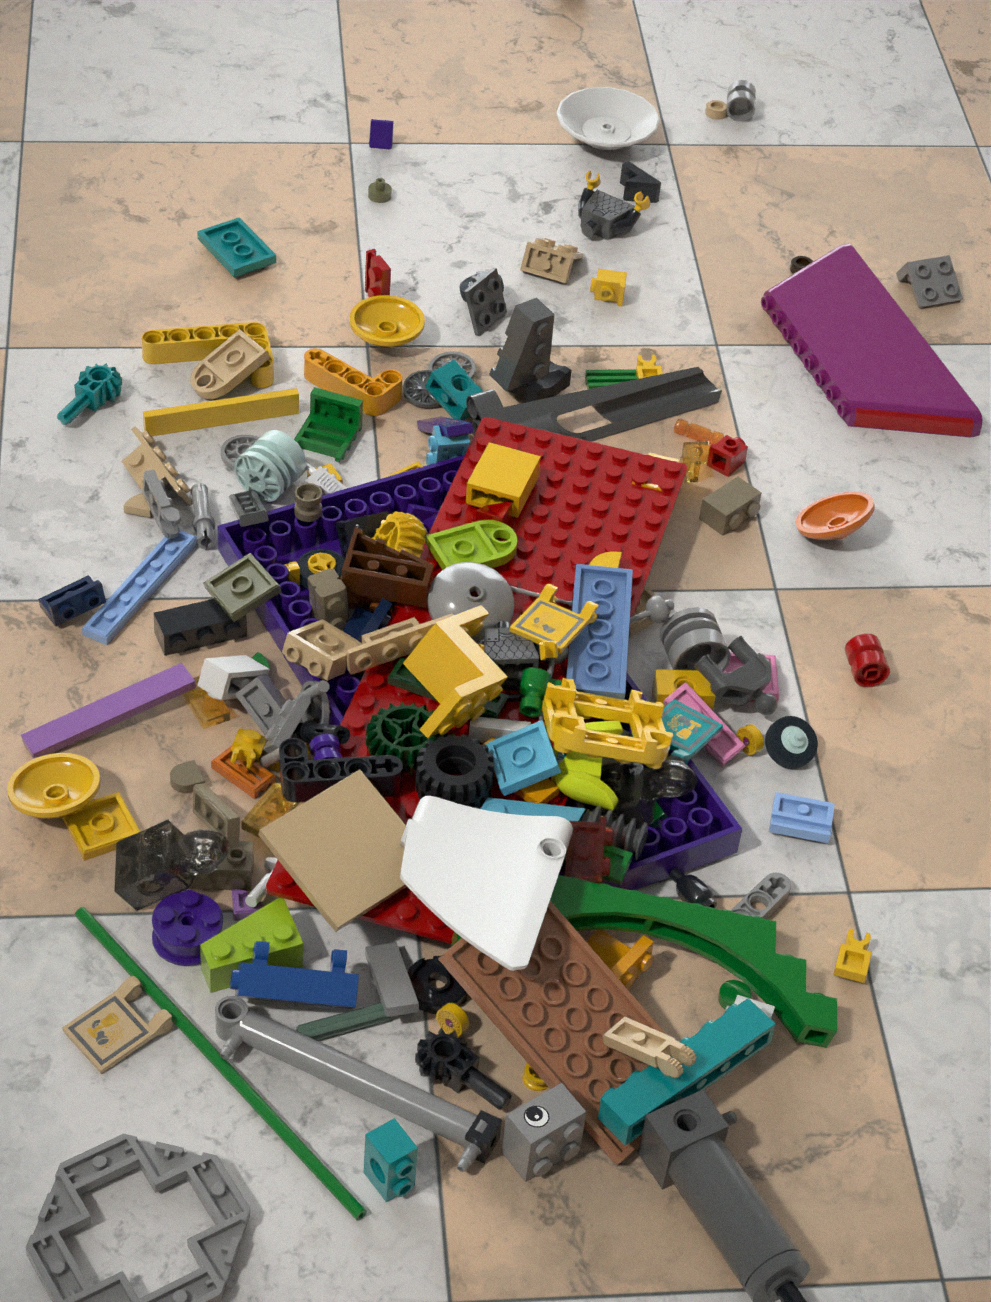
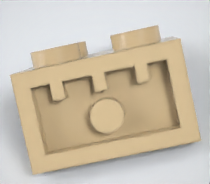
[520,238,584,283]

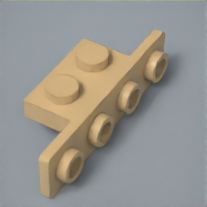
[121,426,193,504]
[347,613,454,674]

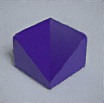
[407,504,439,534]

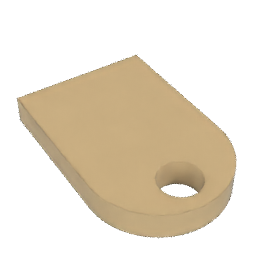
[190,329,270,399]

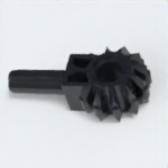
[415,1027,512,1110]

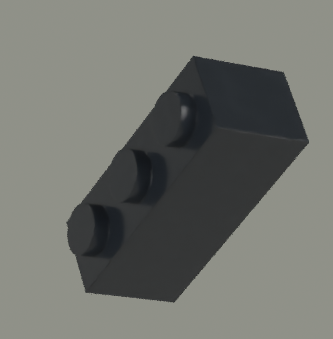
[154,599,247,656]

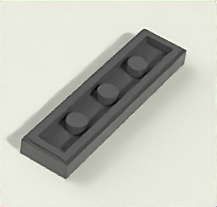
[229,490,269,527]

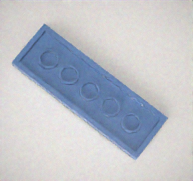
[566,564,633,699]

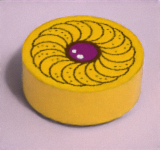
[736,724,764,755]
[436,1003,469,1037]

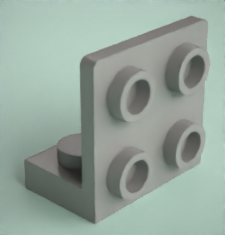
[896,255,963,308]

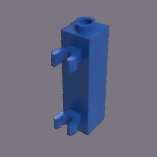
[230,941,359,1009]

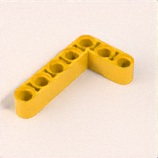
[141,322,274,388]

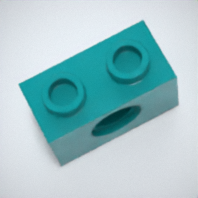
[425,360,483,421]
[363,1118,418,1202]

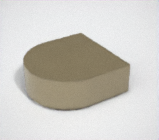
[170,760,205,793]

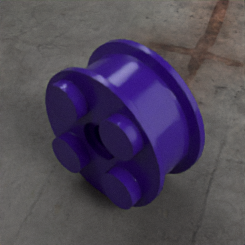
[152,890,223,966]

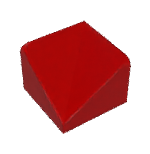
[476,502,512,525]

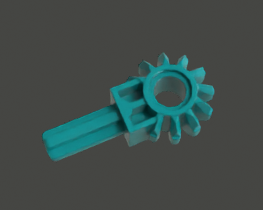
[57,363,122,425]

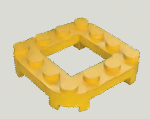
[542,678,673,769]

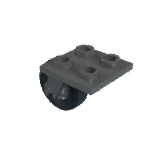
[459,268,507,336]

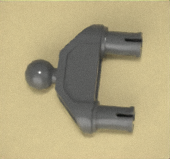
[694,636,777,715]

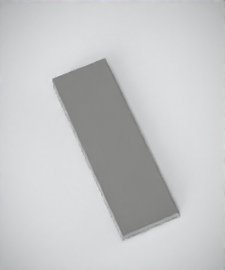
[365,942,419,1017]

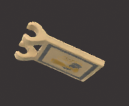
[62,976,173,1074]

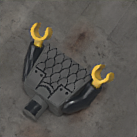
[578,171,650,240]
[476,621,558,679]

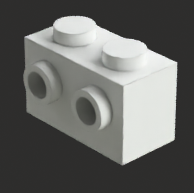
[197,655,270,700]

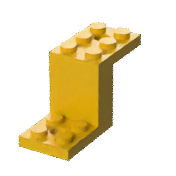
[403,605,507,738]

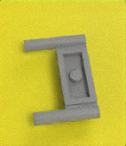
[260,680,329,768]

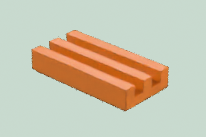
[211,746,276,799]

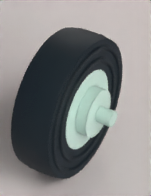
[765,716,818,769]

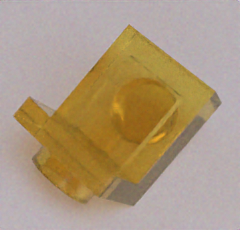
[679,441,710,483]

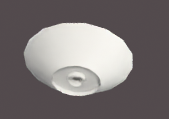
[556,87,660,151]

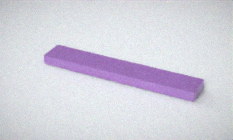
[21,663,196,759]

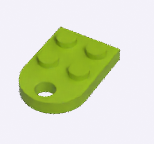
[426,520,517,570]

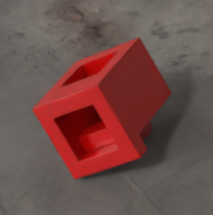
[706,435,748,477]

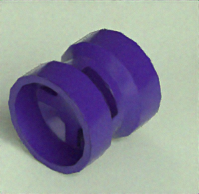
[309,734,343,760]

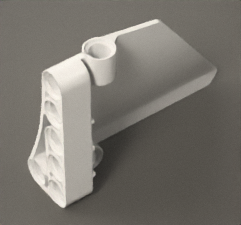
[400,796,573,971]

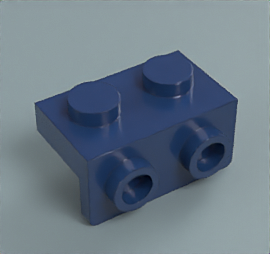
[38,575,106,627]
[343,598,392,643]

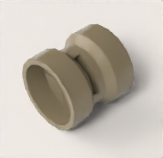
[294,483,322,522]

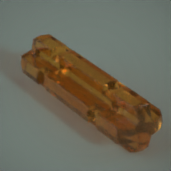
[674,419,724,445]

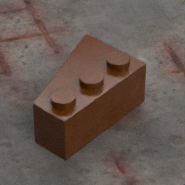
[342,527,433,608]

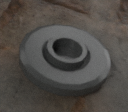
[403,370,440,408]

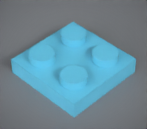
[486,720,561,796]

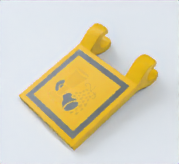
[509,584,599,654]

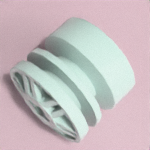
[234,430,307,502]

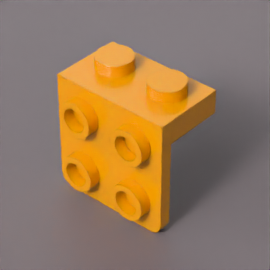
[586,930,654,990]

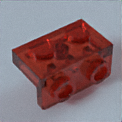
[565,816,613,884]

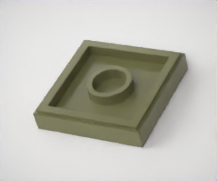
[203,553,282,622]

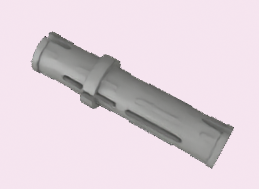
[191,483,215,549]

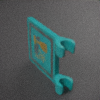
[631,699,723,773]

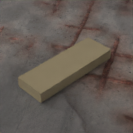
[193,783,240,848]

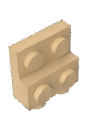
[282,619,362,681]

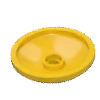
[349,295,425,347]
[7,753,101,819]

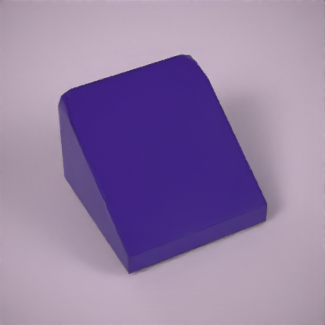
[369,119,394,149]

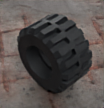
[415,734,495,809]

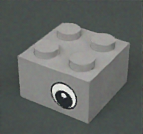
[502,1083,586,1182]

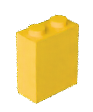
[466,442,541,518]

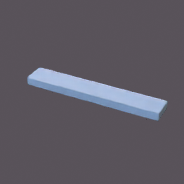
[82,530,197,645]

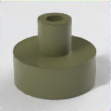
[368,178,392,203]

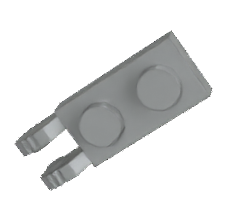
[142,470,181,539]

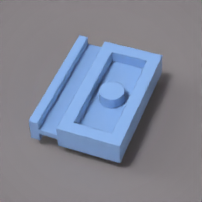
[769,792,835,843]

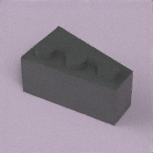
[489,298,555,392]

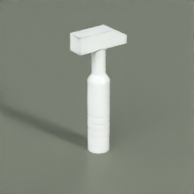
[245,857,278,907]

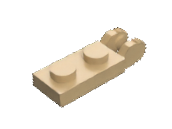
[603,1017,696,1078]

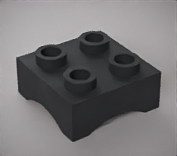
[510,361,572,402]

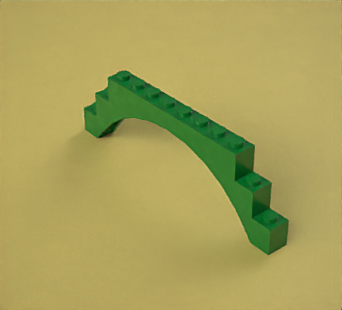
[451,875,837,1048]

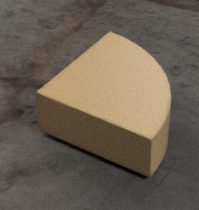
[124,493,152,518]

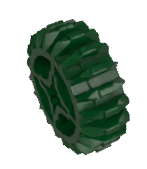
[365,701,448,775]

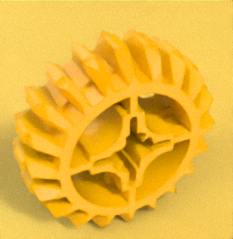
[372,511,426,558]

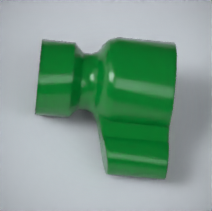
[519,668,562,717]

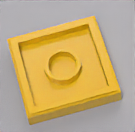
[62,792,142,861]

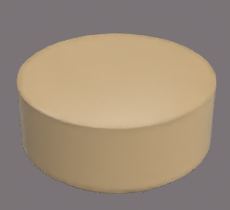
[705,100,727,120]

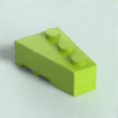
[200,897,304,993]

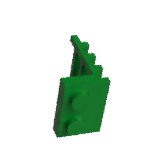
[294,387,363,463]

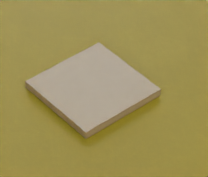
[258,770,407,932]

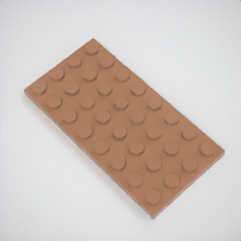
[438,901,667,1165]

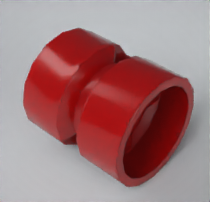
[845,633,890,687]

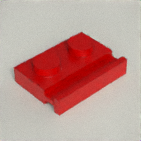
[365,249,391,297]

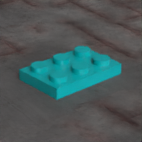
[197,217,276,277]

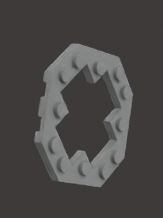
[26,1134,250,1302]

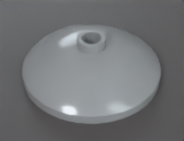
[427,562,514,643]

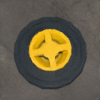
[298,549,345,589]

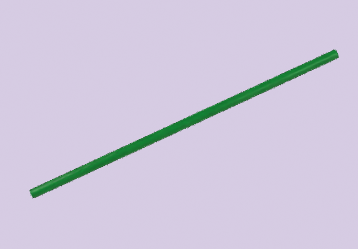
[75,907,367,1221]

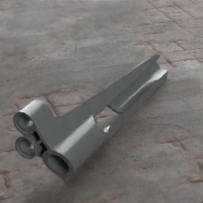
[466,367,722,441]

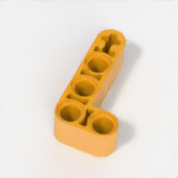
[304,348,403,416]

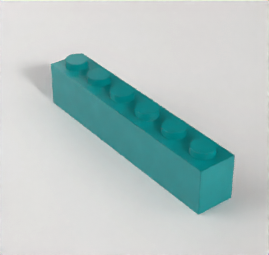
[598,998,776,1146]

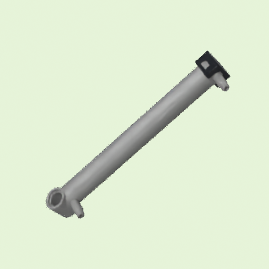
[215,996,502,1172]

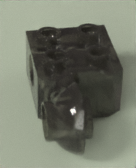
[578,755,697,829]
[114,819,230,911]

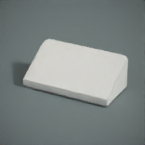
[469,717,531,743]

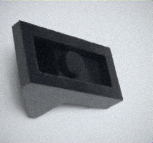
[620,161,661,203]

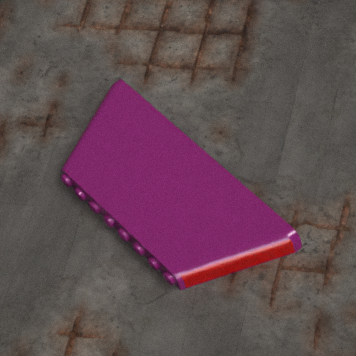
[761,244,982,438]

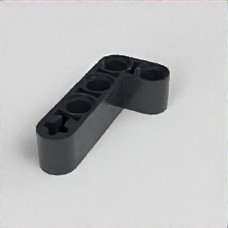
[279,738,403,803]

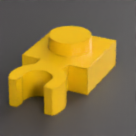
[636,355,663,379]
[230,728,267,769]
[833,928,872,983]

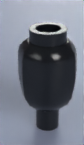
[669,867,717,908]

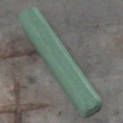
[296,1003,391,1040]

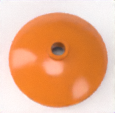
[795,492,875,540]

